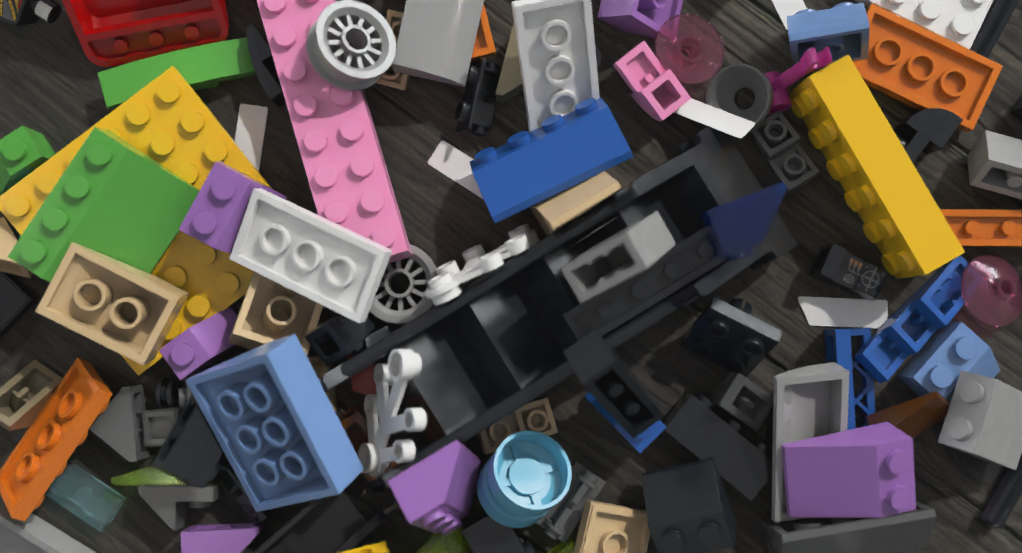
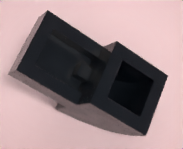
[893,108,963,163]

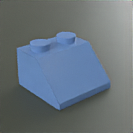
[787,2,870,66]
[896,322,1001,419]

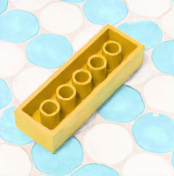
[789,54,965,279]

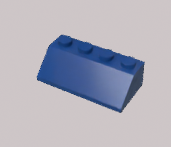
[470,98,634,223]

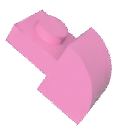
[612,41,691,121]

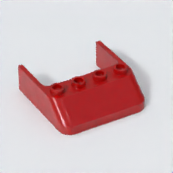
[62,0,230,67]

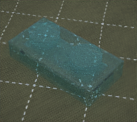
[45,459,127,532]

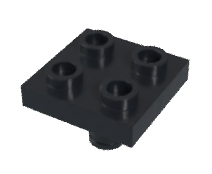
[680,297,782,377]

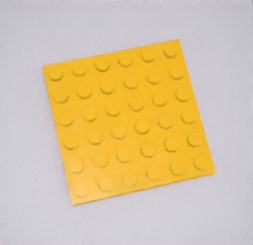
[0,66,271,376]

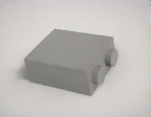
[561,211,676,303]
[938,370,1022,470]

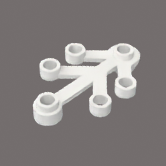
[424,224,539,305]
[358,349,427,477]

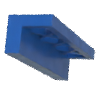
[824,328,875,430]

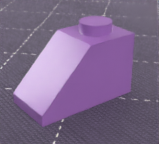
[159,307,238,380]
[181,521,265,553]

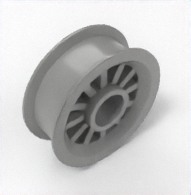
[306,0,396,91]
[370,244,438,323]

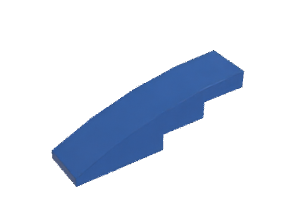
[854,255,984,383]

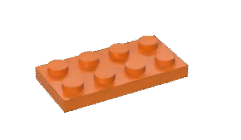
[853,4,1003,133]
[0,357,113,522]

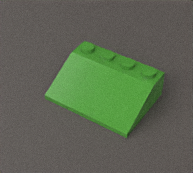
[7,127,200,282]

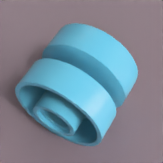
[477,431,572,528]

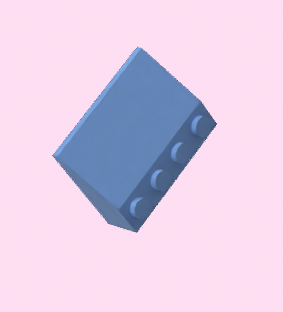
[185,334,364,512]

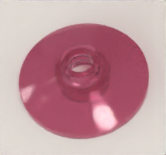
[655,14,725,84]
[961,255,1022,327]

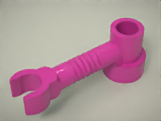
[765,47,832,115]

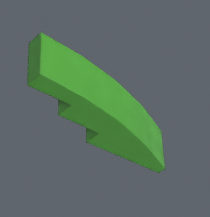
[98,37,256,110]

